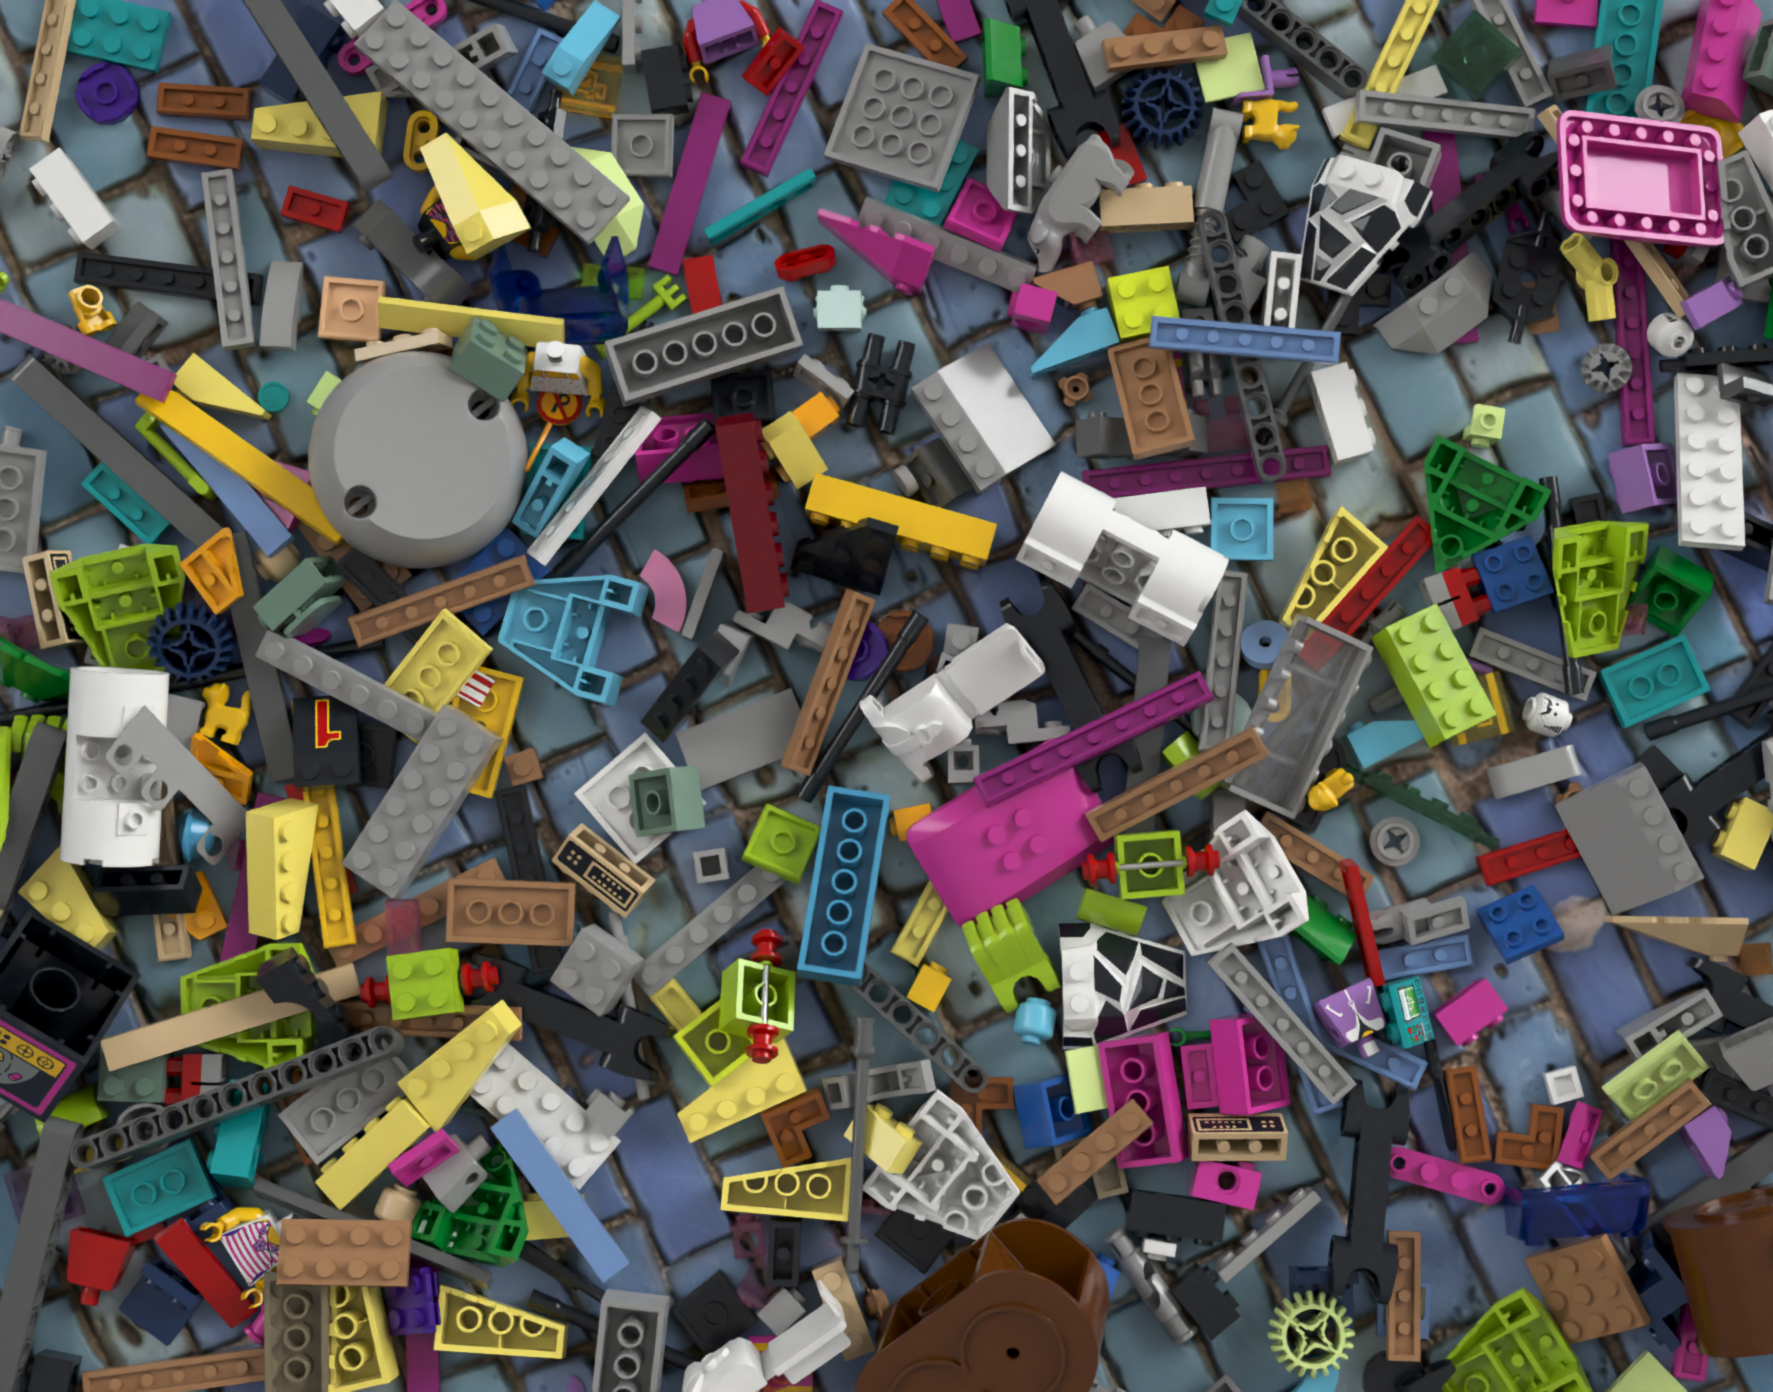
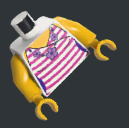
[200,1207,298,1309]

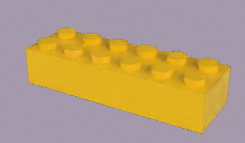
[805,473,997,570]

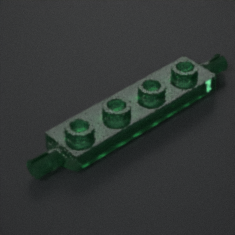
[1345,764,1500,851]

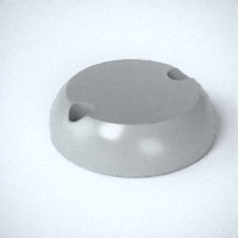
[308,351,528,569]

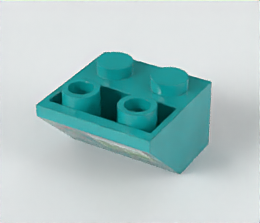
[1376,976,1434,1049]

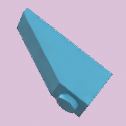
[542,0,621,96]
[1029,306,1120,379]
[511,437,590,538]
[1341,719,1424,770]

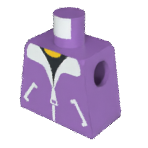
[1312,977,1386,1059]

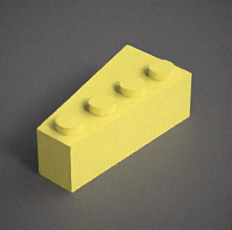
[251,91,388,158]
[397,999,522,1132]
[677,1037,807,1143]
[315,1096,431,1210]
[434,1284,569,1359]
[328,1286,400,1392]

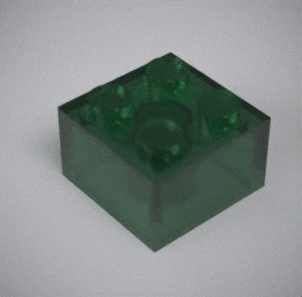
[1431,9,1522,102]

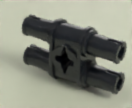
[847,333,915,435]

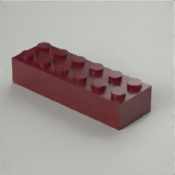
[716,412,790,613]

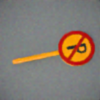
[525,392,583,472]

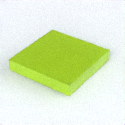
[741,803,821,885]

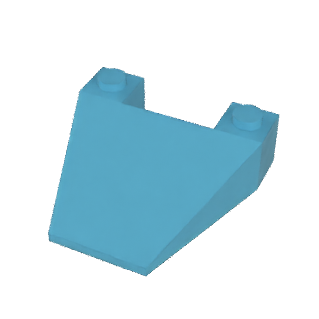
[497,575,649,708]

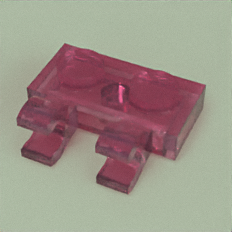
[1191,395,1249,456]

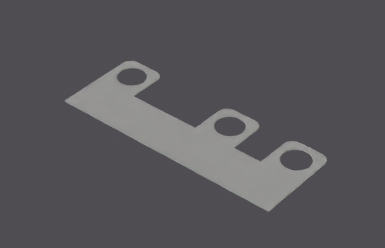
[106,705,247,865]

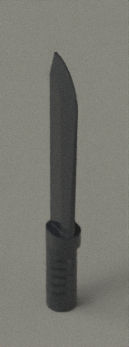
[1423,1039,1456,1152]
[519,1240,606,1304]

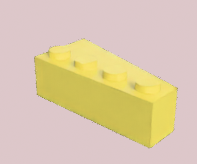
[1277,506,1388,641]
[245,798,319,940]
[720,1157,851,1222]

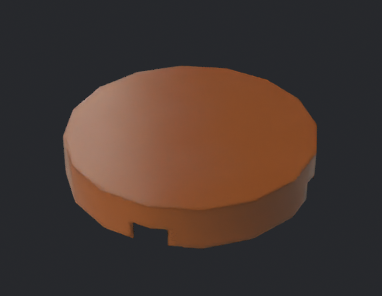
[877,610,935,673]

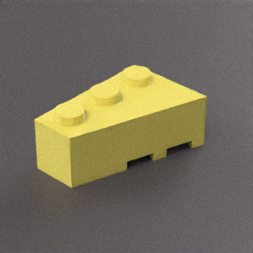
[18,845,119,951]

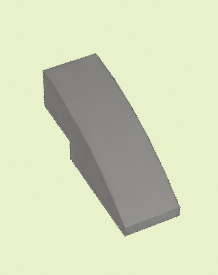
[259,261,304,352]

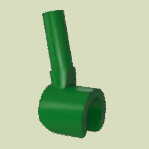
[1169,1027,1211,1047]

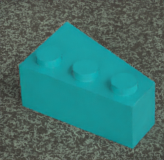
[207,1079,272,1191]

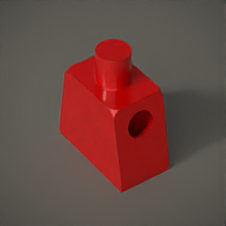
[67,1225,137,1306]

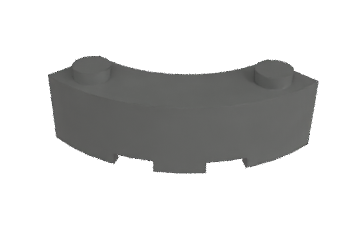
[353,199,474,306]
[1075,409,1209,460]

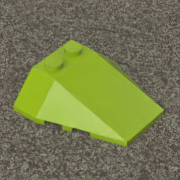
[1552,521,1649,658]
[49,543,185,672]
[180,943,316,1071]
[1441,1287,1593,1392]

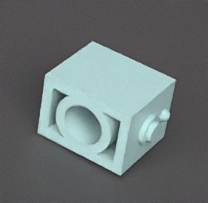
[813,285,866,331]

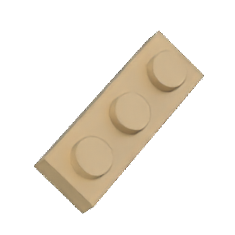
[354,328,453,364]

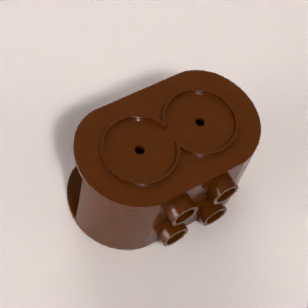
[1662,1183,1773,1358]
[855,1218,1110,1392]

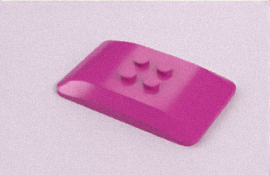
[1556,110,1725,247]
[906,738,1114,928]

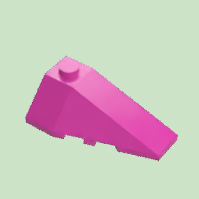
[817,208,935,296]

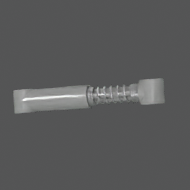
[1175,107,1243,307]

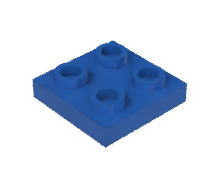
[1471,535,1554,615]
[1477,884,1564,965]

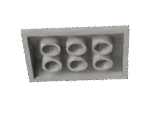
[911,343,1056,496]
[1554,762,1704,915]

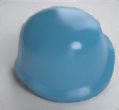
[177,808,216,864]

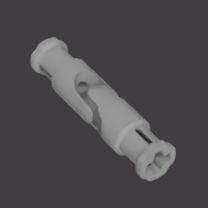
[1101,1224,1198,1346]

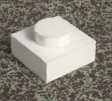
[1542,1065,1584,1105]
[1140,1237,1177,1261]

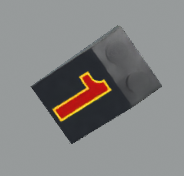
[293,695,363,792]

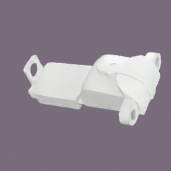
[859,623,1045,783]
[682,1279,851,1392]

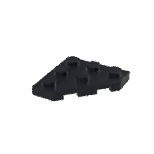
[791,517,899,596]

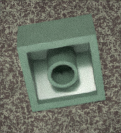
[629,765,705,837]

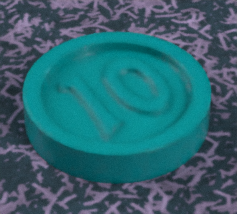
[258,381,290,413]

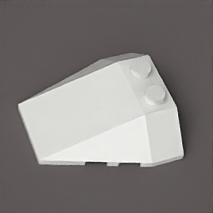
[1162,810,1309,956]

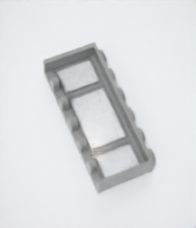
[1218,613,1374,819]

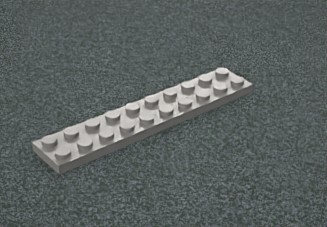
[354,0,630,246]

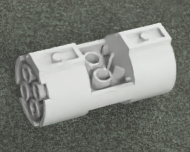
[1015,471,1229,647]
[60,666,170,867]

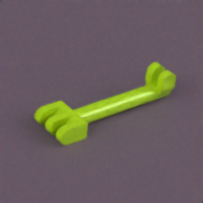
[591,275,688,360]
[135,412,217,501]

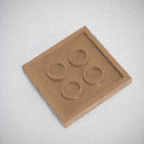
[1524,1233,1651,1344]

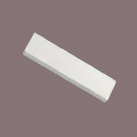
[1322,64,1448,139]

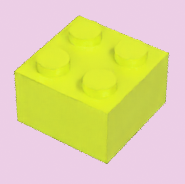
[1105,266,1180,344]
[672,1000,753,1087]

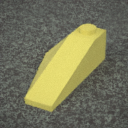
[420,133,532,259]

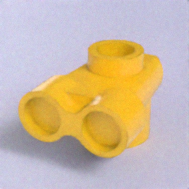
[68,285,117,337]

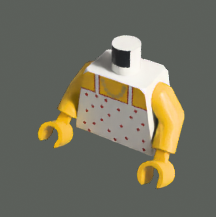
[511,341,607,418]

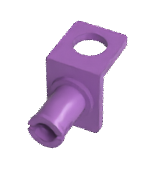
[1231,55,1299,106]

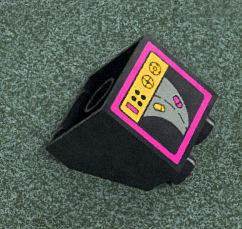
[0,908,141,1123]

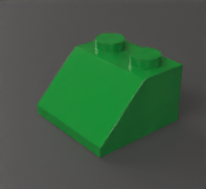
[981,18,1028,98]
[1625,544,1715,637]
[1290,894,1357,965]

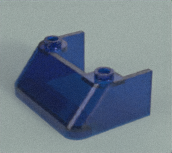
[487,236,629,349]
[1503,1171,1651,1246]

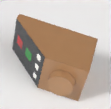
[1031,261,1103,313]

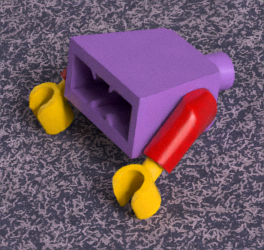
[683,0,770,85]

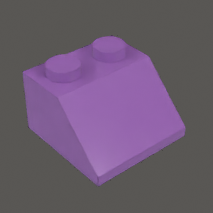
[1608,443,1677,514]

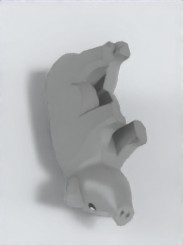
[1027,134,1135,273]

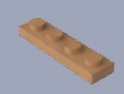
[1101,25,1228,73]
[1259,811,1375,897]
[1588,1077,1711,1181]
[1036,1099,1154,1205]
[1386,1230,1421,1362]

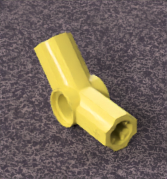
[1559,233,1619,322]

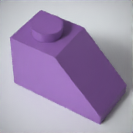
[1680,275,1743,331]
[1677,1104,1732,1179]

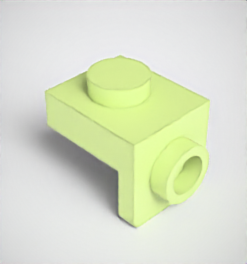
[1462,404,1505,448]

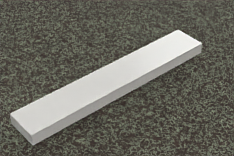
[527,406,661,566]

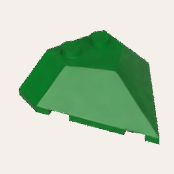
[1424,435,1552,574]
[0,631,70,704]
[411,1138,529,1268]

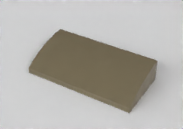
[264,1271,331,1392]

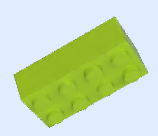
[1371,603,1497,748]

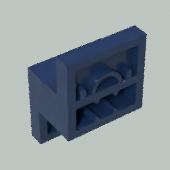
[1630,1227,1688,1352]

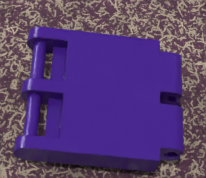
[385,1266,441,1336]

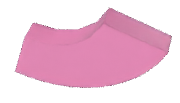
[640,549,687,634]

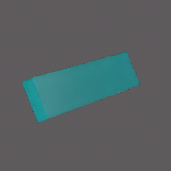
[704,168,816,246]

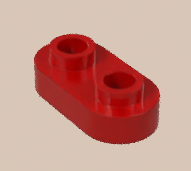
[774,244,837,282]

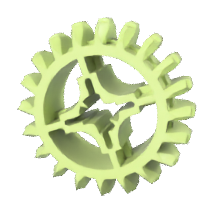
[1267,1290,1355,1379]

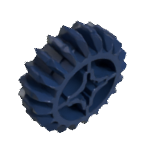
[1121,66,1205,150]
[147,601,235,685]

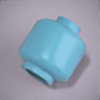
[1013,997,1056,1046]

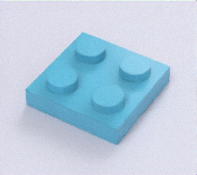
[1210,497,1273,562]

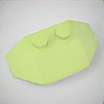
[572,147,644,266]

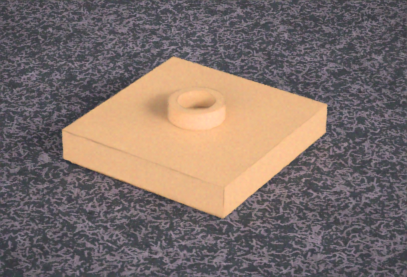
[318,276,387,343]

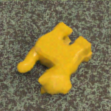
[1241,98,1300,150]
[199,683,252,746]
[1306,768,1354,811]

